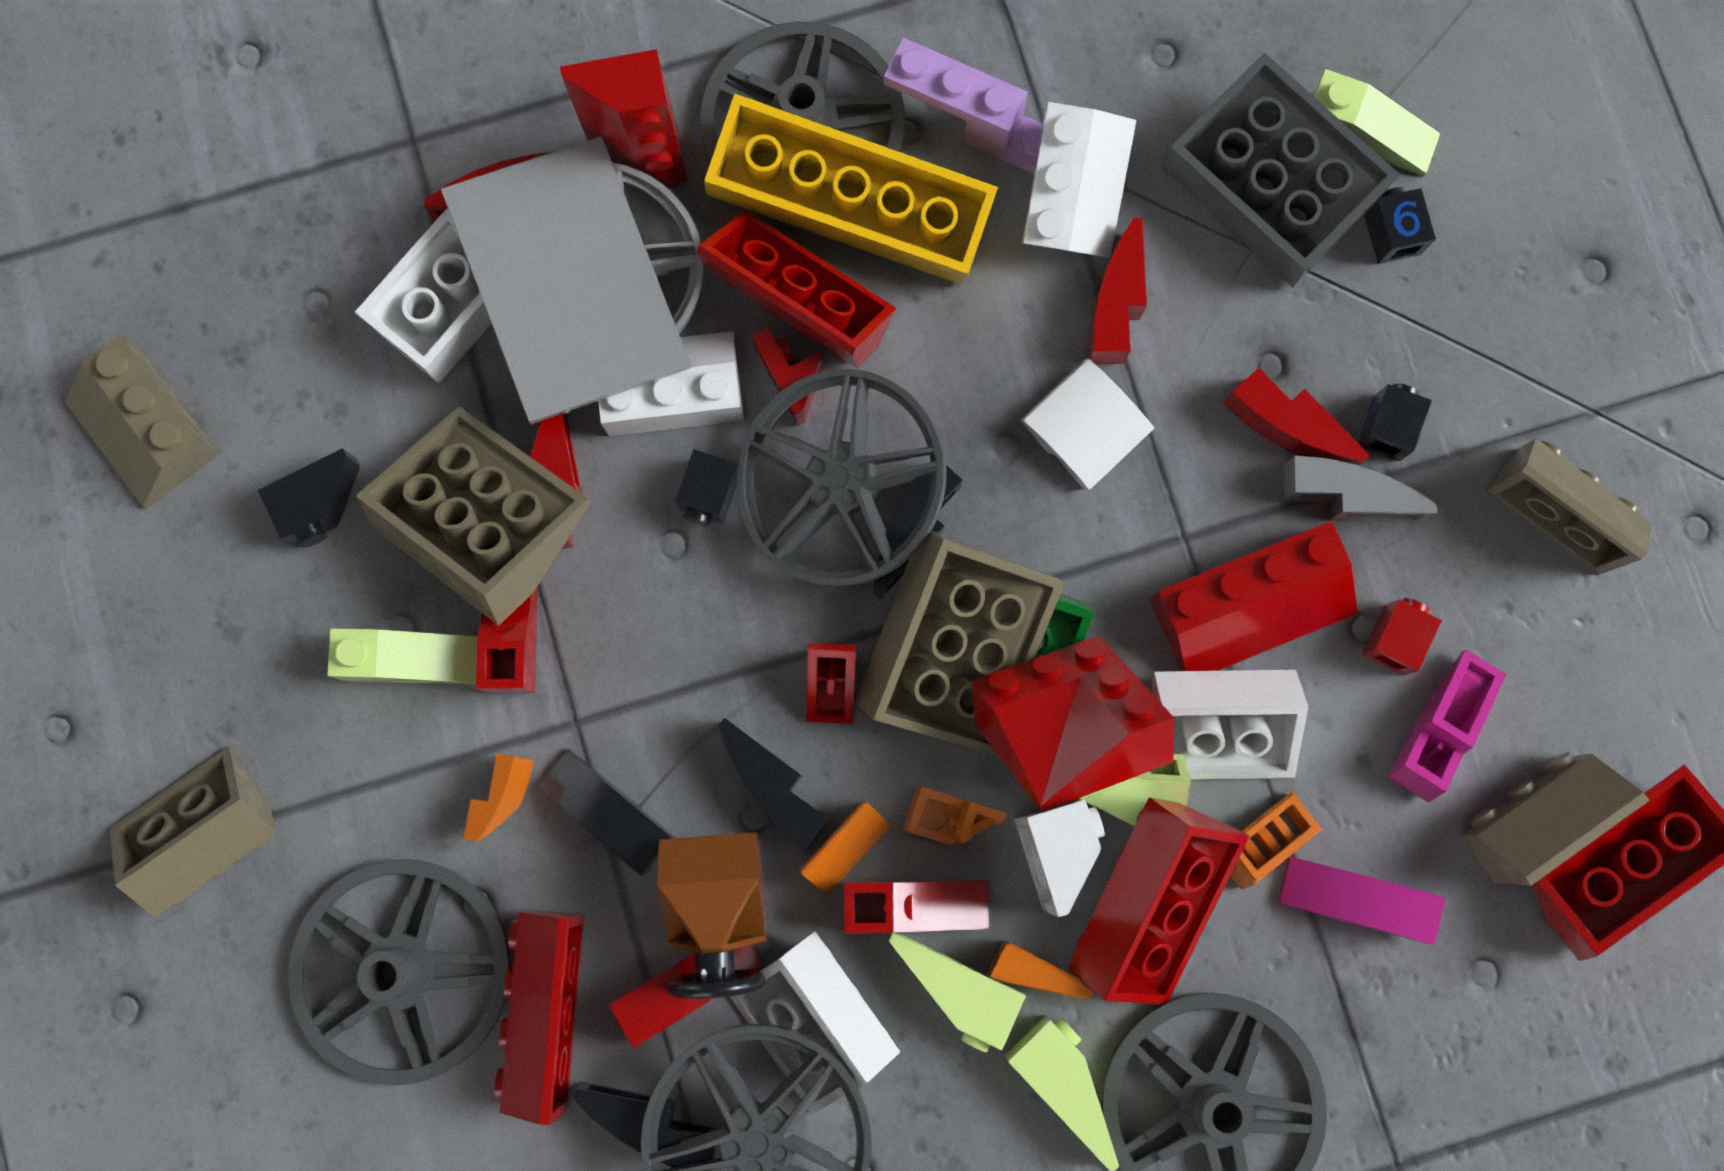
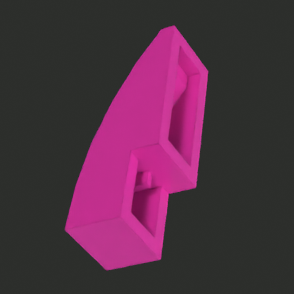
[1387,649,1506,803]
[1277,857,1446,945]

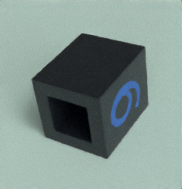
[1364,187,1436,264]
[1358,384,1432,461]
[675,449,738,527]

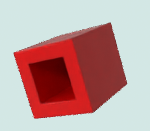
[1362,598,1442,675]

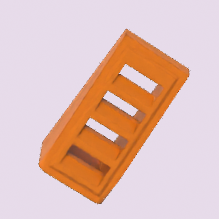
[1231,791,1323,889]
[987,940,1093,999]

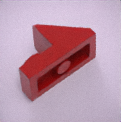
[752,327,824,426]

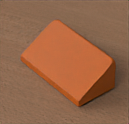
[801,801,889,894]

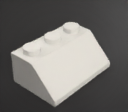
[1022,102,1136,258]
[355,208,492,384]
[598,331,744,436]
[1152,670,1309,780]
[1014,800,1105,917]
[730,931,900,1114]

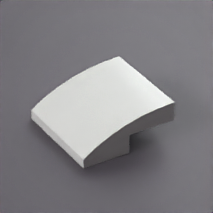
[1021,359,1154,490]

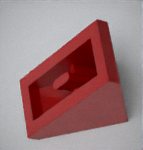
[806,643,857,724]

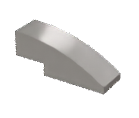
[1283,456,1437,522]

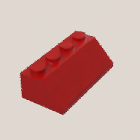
[560,49,687,189]
[696,210,897,368]
[1149,521,1358,671]
[1532,765,1724,961]
[1067,797,1250,1004]
[494,910,585,1125]

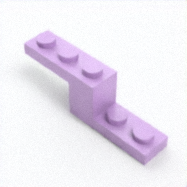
[884,37,1042,174]

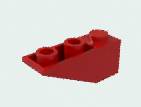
[476,586,538,694]
[844,880,989,933]

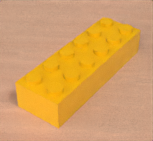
[704,93,998,285]

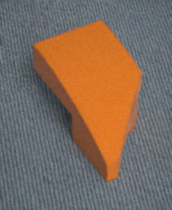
[463,753,534,842]
[903,785,1007,846]

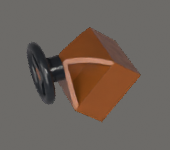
[657,832,766,999]

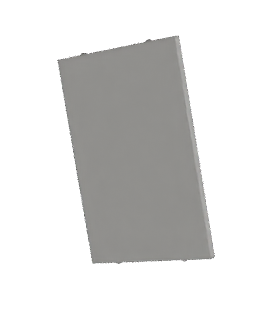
[441,136,691,425]

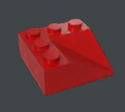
[971,636,1174,813]

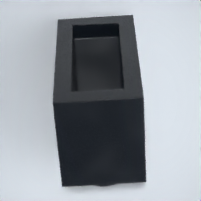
[258,448,360,548]

